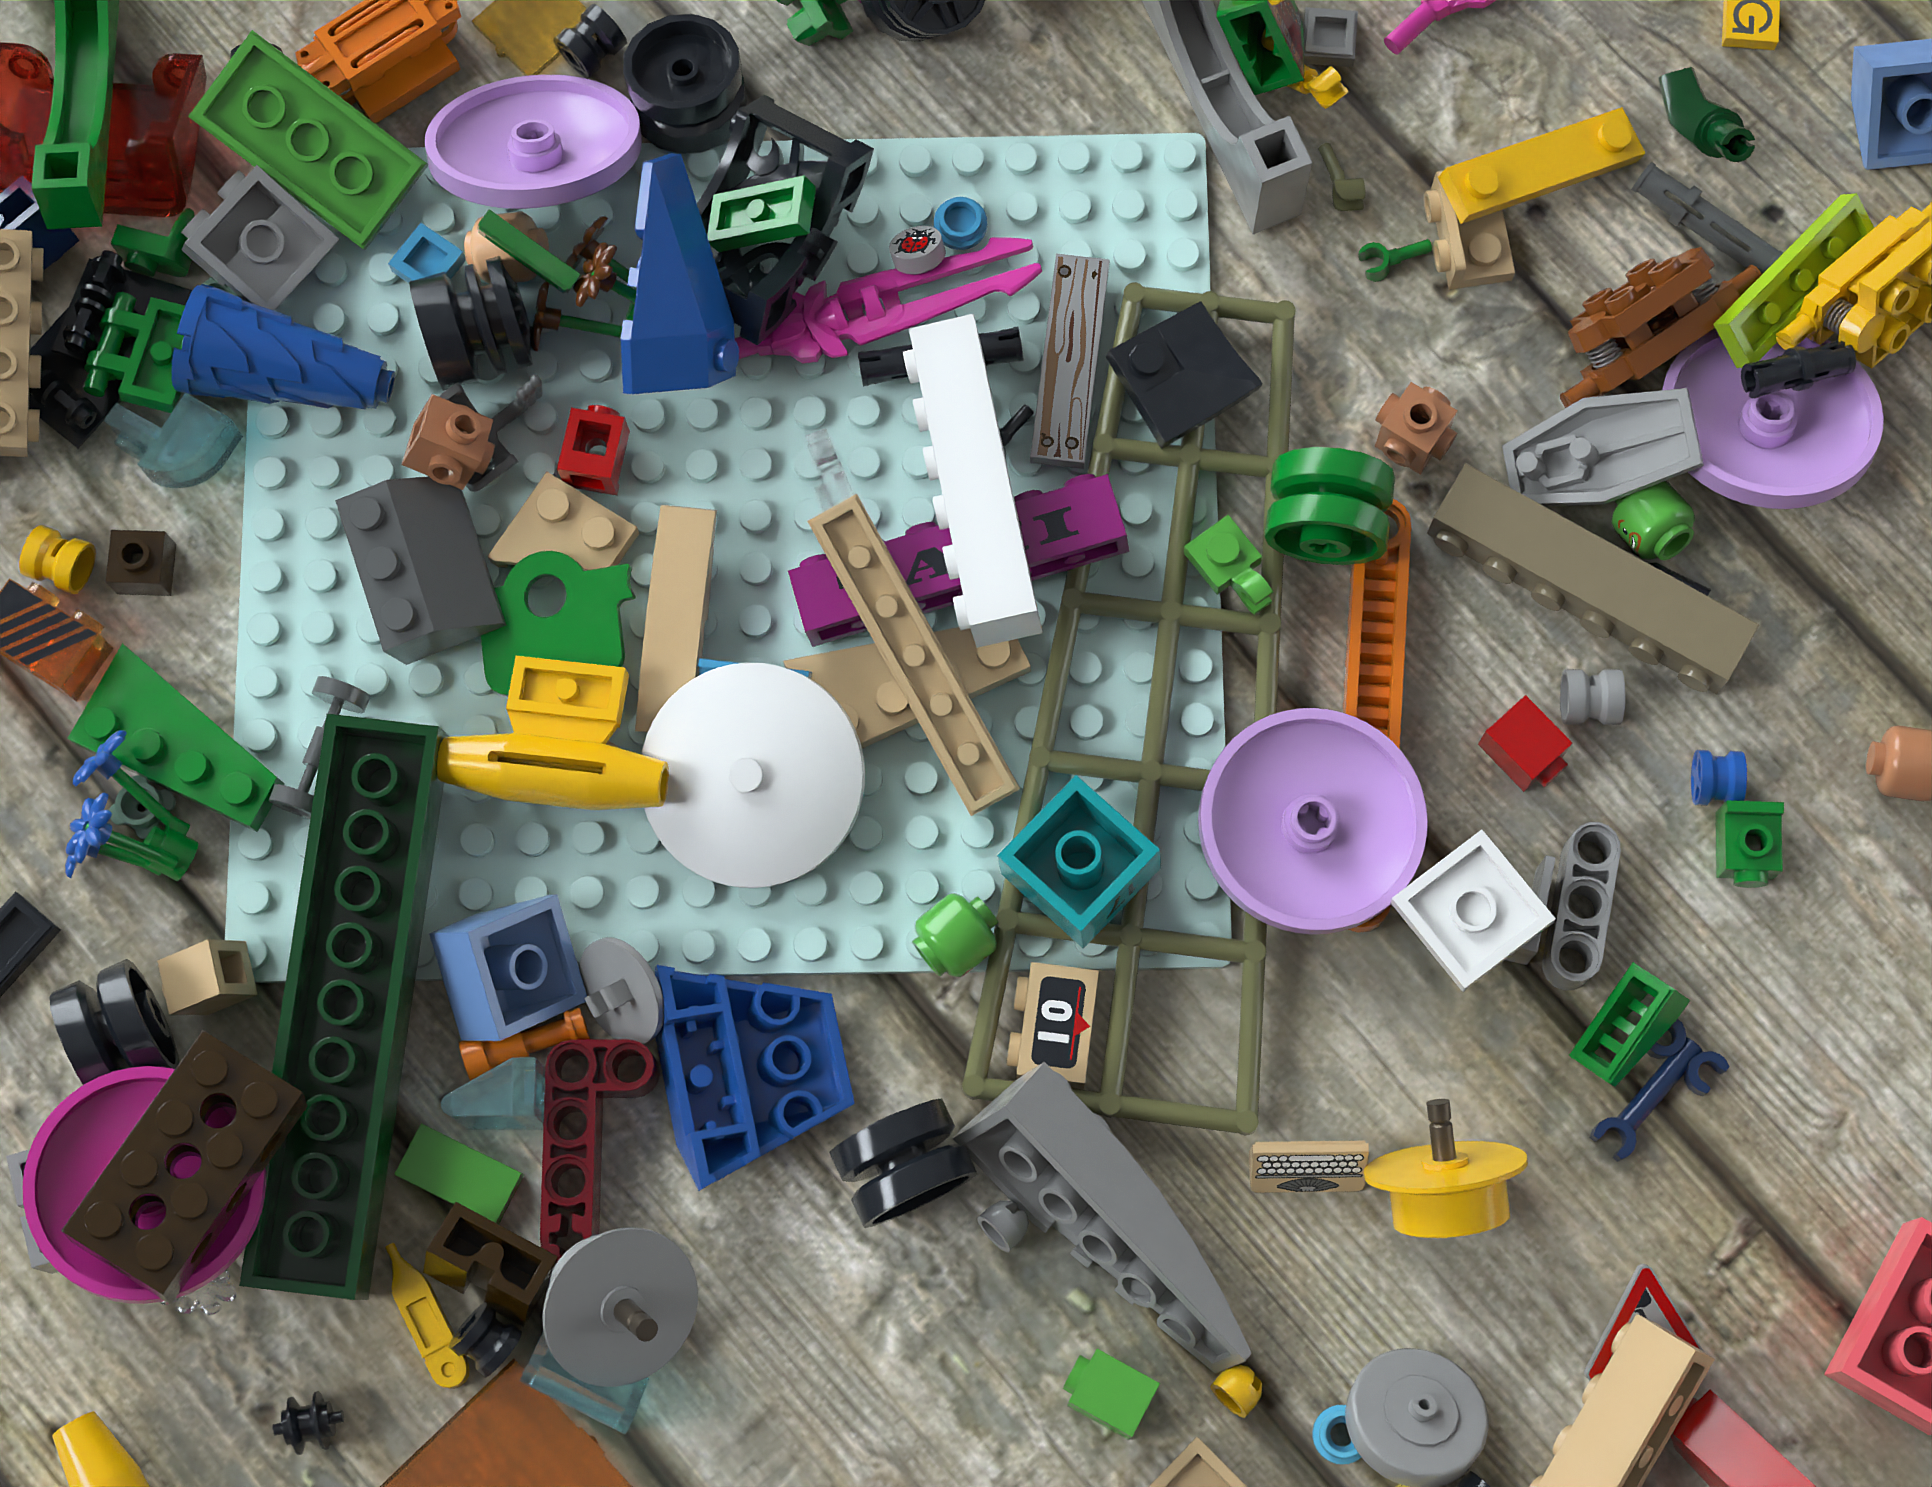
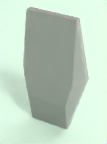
[1502,388,1704,507]

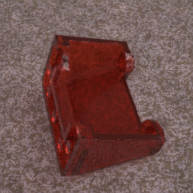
[0,42,207,218]

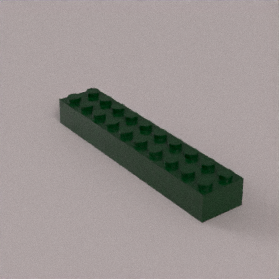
[239,714,450,1300]

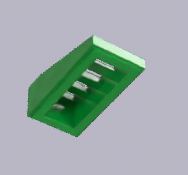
[1569,962,1690,1087]

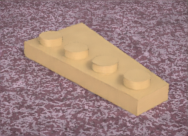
[783,627,1031,749]

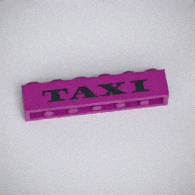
[788,474,1129,647]

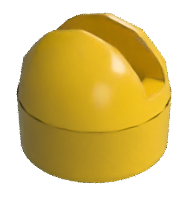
[1210,1365,1262,1418]

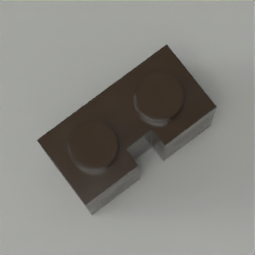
[423,1202,558,1327]

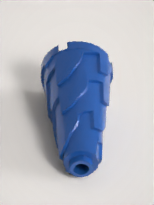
[172,284,395,409]

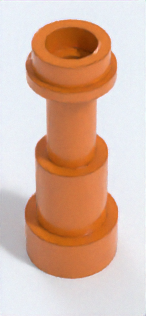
[458,1007,590,1085]

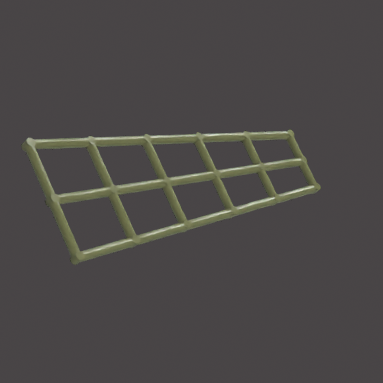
[962,282,1296,1136]

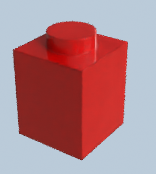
[1478,695,1573,792]

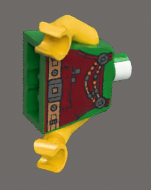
[1216,0,1349,109]

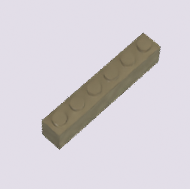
[1427,463,1759,695]

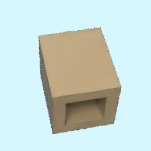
[157,939,258,1015]

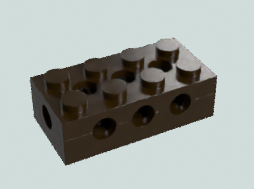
[61,1030,308,1305]

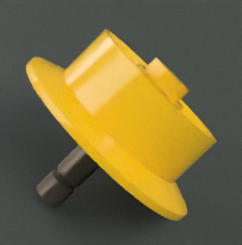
[1364,1099,1528,1238]

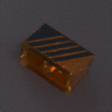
[0,578,114,702]

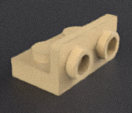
[1424,171,1515,290]

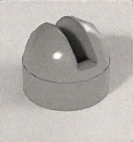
[978,1201,1029,1252]

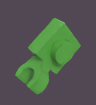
[1184,515,1273,615]

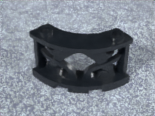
[697,95,874,345]

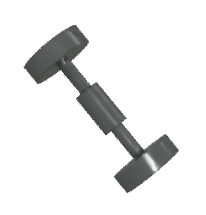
[269,676,370,819]

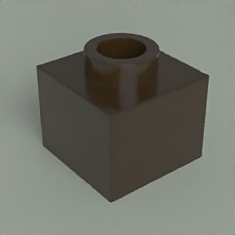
[106,530,176,596]

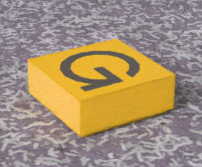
[1722,0,1780,50]

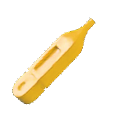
[385,1243,470,1389]

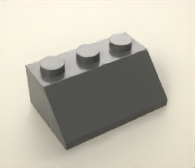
[335,476,506,665]

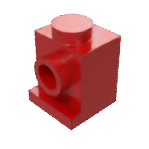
[557,405,630,496]

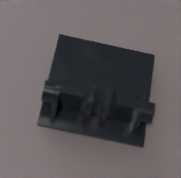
[51,250,192,362]
[29,308,122,449]

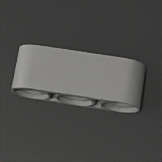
[1542,822,1621,990]

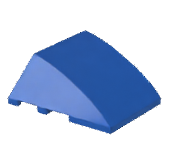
[655,965,855,1191]

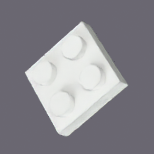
[1391,830,1556,992]

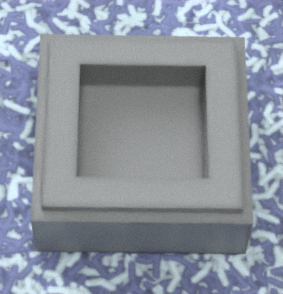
[1303,7,1358,67]

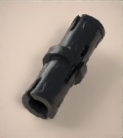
[1741,340,1856,399]

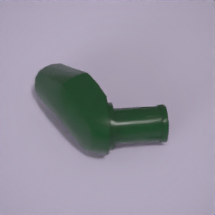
[1658,67,1755,162]

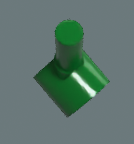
[1358,239,1432,282]

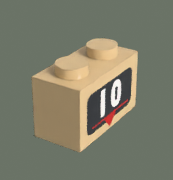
[1007,962,1099,1090]

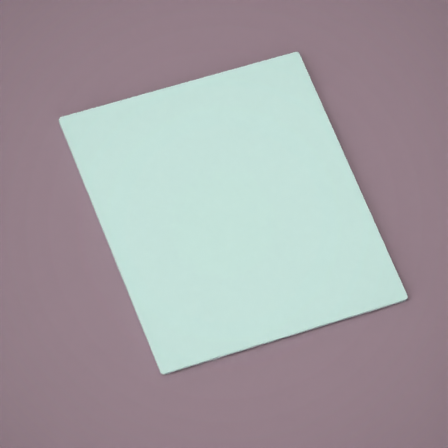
[225,133,1232,983]

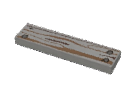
[1030,254,1110,469]

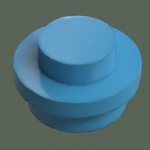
[934,197,987,250]

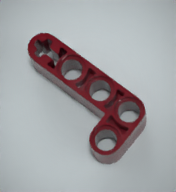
[540,1039,660,1264]

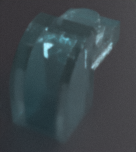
[104,393,243,488]

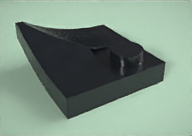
[1106,301,1263,449]

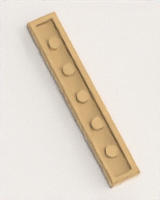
[807,494,1020,816]

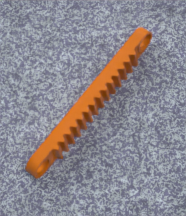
[1343,499,1411,933]

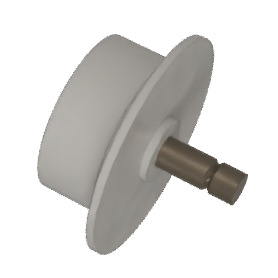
[543,1227,698,1387]

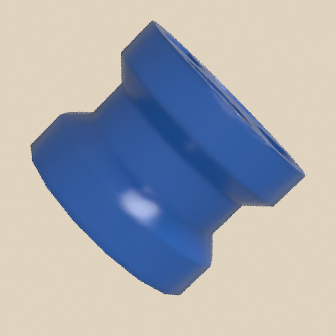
[1691,750,1747,806]

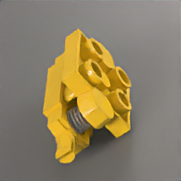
[1776,202,1932,369]

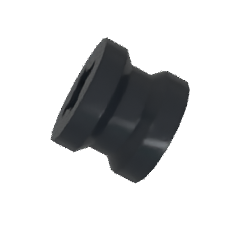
[449,1302,522,1378]

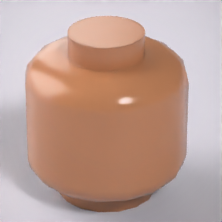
[1866,725,1932,802]

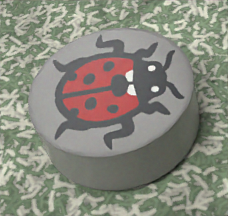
[889,226,946,274]

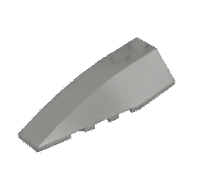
[953,1062,1251,1374]

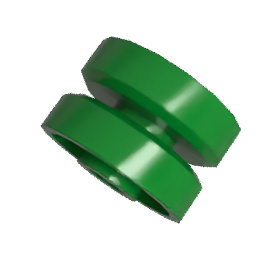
[1264,447,1395,565]

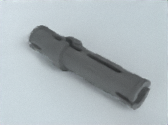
[1631,162,1784,274]

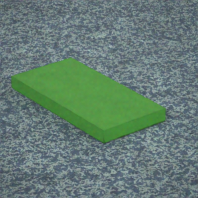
[188,30,428,250]

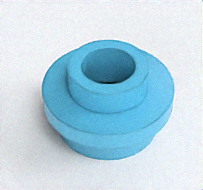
[1312,1405,1361,1465]

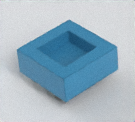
[388,223,466,283]

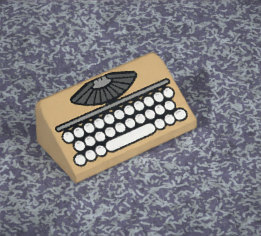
[1249,1141,1369,1193]

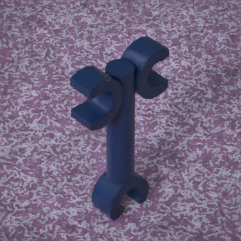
[1590,1019,1730,1162]

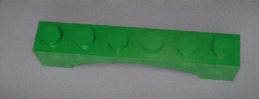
[31,0,119,229]

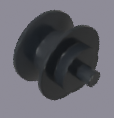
[272,1391,344,1455]

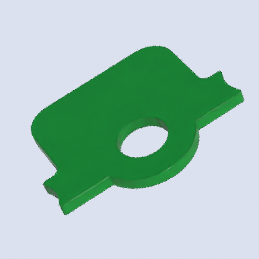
[480,551,636,697]

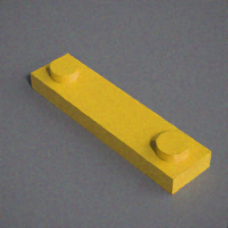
[1438,107,1646,224]

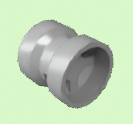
[1560,669,1625,725]

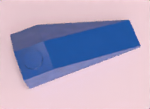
[621,153,739,394]

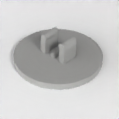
[579,937,664,1044]

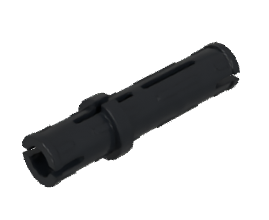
[858,326,1024,387]

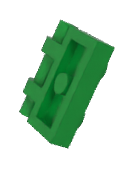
[83,292,185,414]

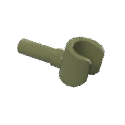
[1318,143,1366,211]

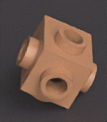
[1375,382,1458,475]
[401,394,495,490]

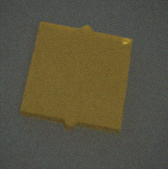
[472,0,587,76]

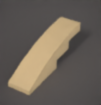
[635,505,717,732]

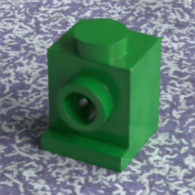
[1715,800,1784,888]

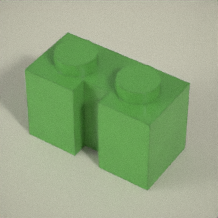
[1063,1349,1160,1440]

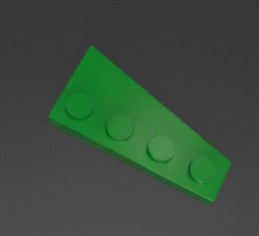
[67,643,285,832]

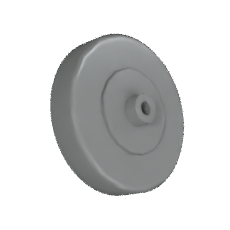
[1345,1348,1489,1487]

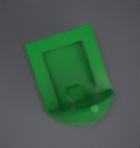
[111,208,195,277]

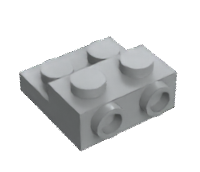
[181,165,339,311]

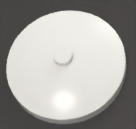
[642,663,865,888]

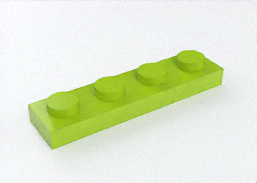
[1713,193,1874,368]

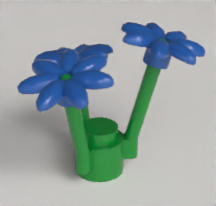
[65,730,198,881]

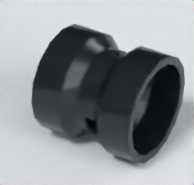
[553,4,627,79]

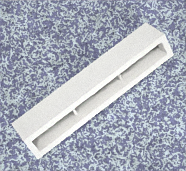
[903,314,1043,648]

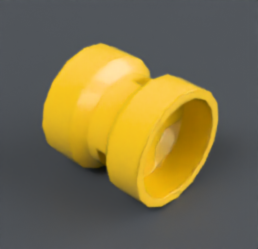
[19,525,96,594]

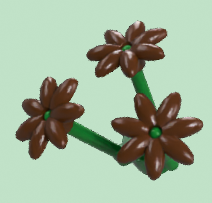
[531,216,637,352]

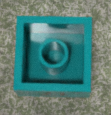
[997,775,1161,949]

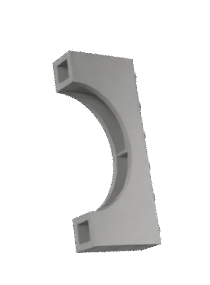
[1142,0,1313,234]

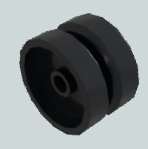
[623,14,747,154]
[49,959,180,1085]
[829,1098,977,1228]

